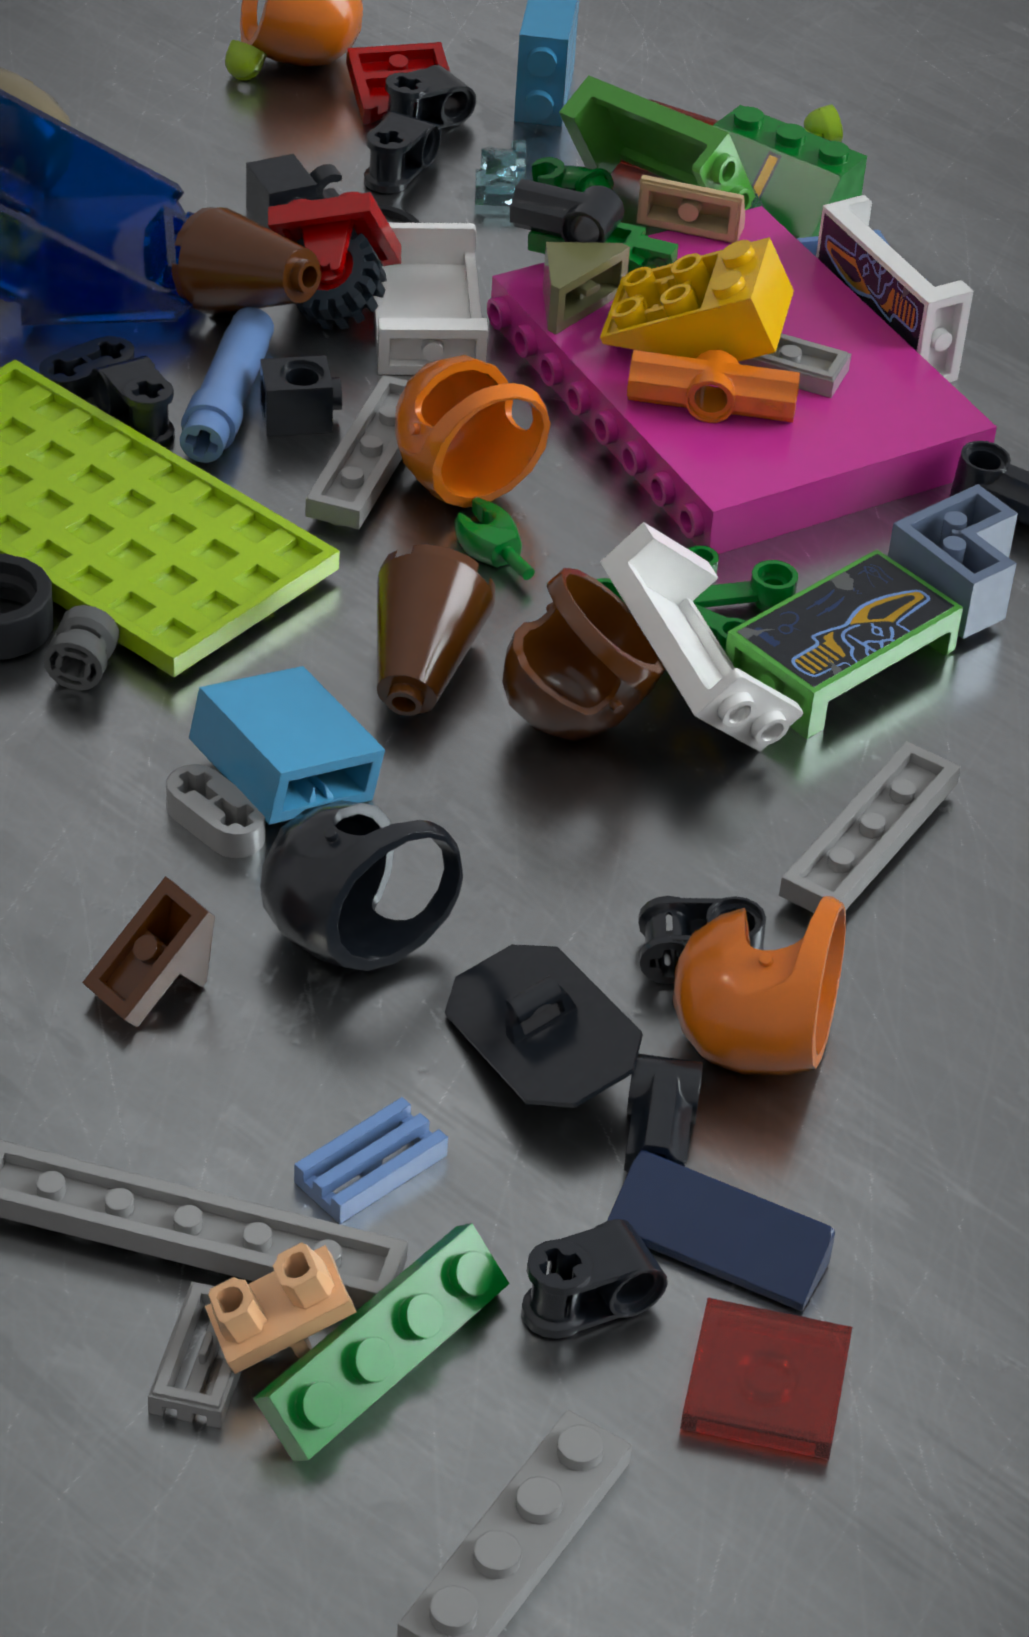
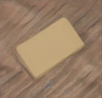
[636,175,745,243]

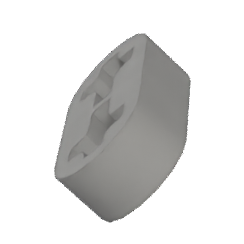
[166,764,266,858]

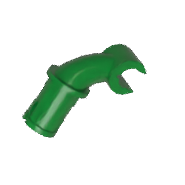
[532,157,625,217]

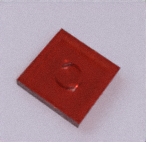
[680,1298,853,1460]

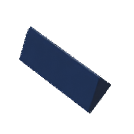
[607,1150,835,1311]

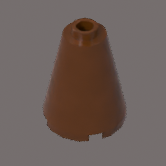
[172,207,321,314]
[377,544,495,716]

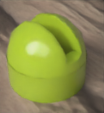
[225,40,267,81]
[804,104,843,142]

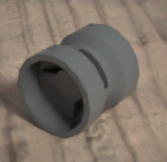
[44,605,119,691]

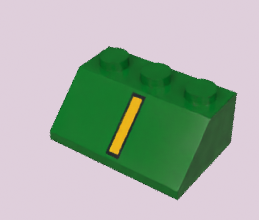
[713,105,867,239]

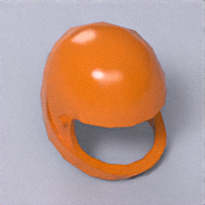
[240,0,363,67]
[395,355,551,508]
[673,896,846,1075]

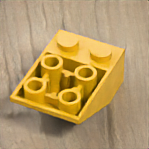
[600,237,794,362]

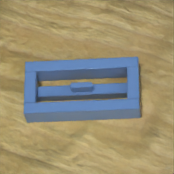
[294,1097,448,1224]

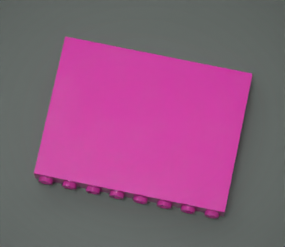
[487,206,997,554]

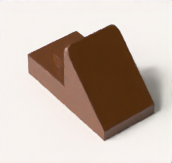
[82,876,215,1027]

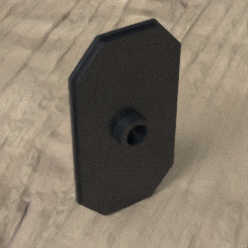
[445,944,643,1108]

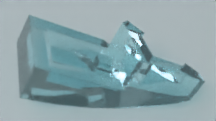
[475,139,526,206]

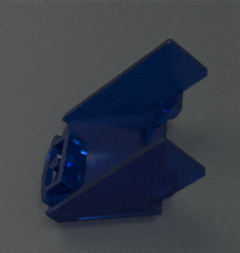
[0,89,194,326]

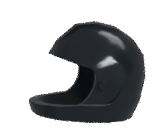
[260,800,463,971]

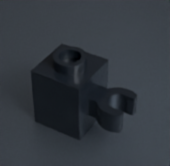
[246,153,342,230]

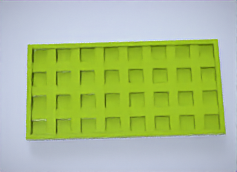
[0,359,340,677]

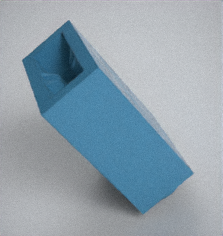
[514,0,579,127]
[189,666,385,825]

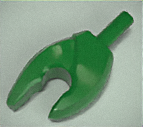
[454,497,535,580]

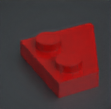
[346,42,450,124]

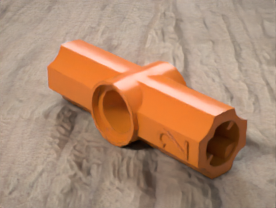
[627,350,800,423]

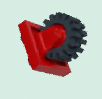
[268,192,401,330]

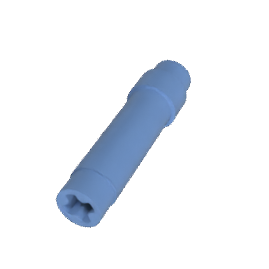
[180,307,274,463]

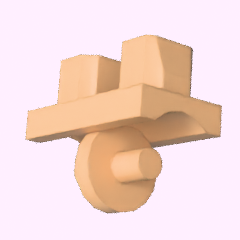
[205,1242,357,1374]

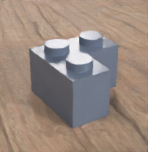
[888,484,1018,639]

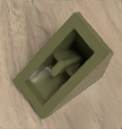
[543,242,630,335]

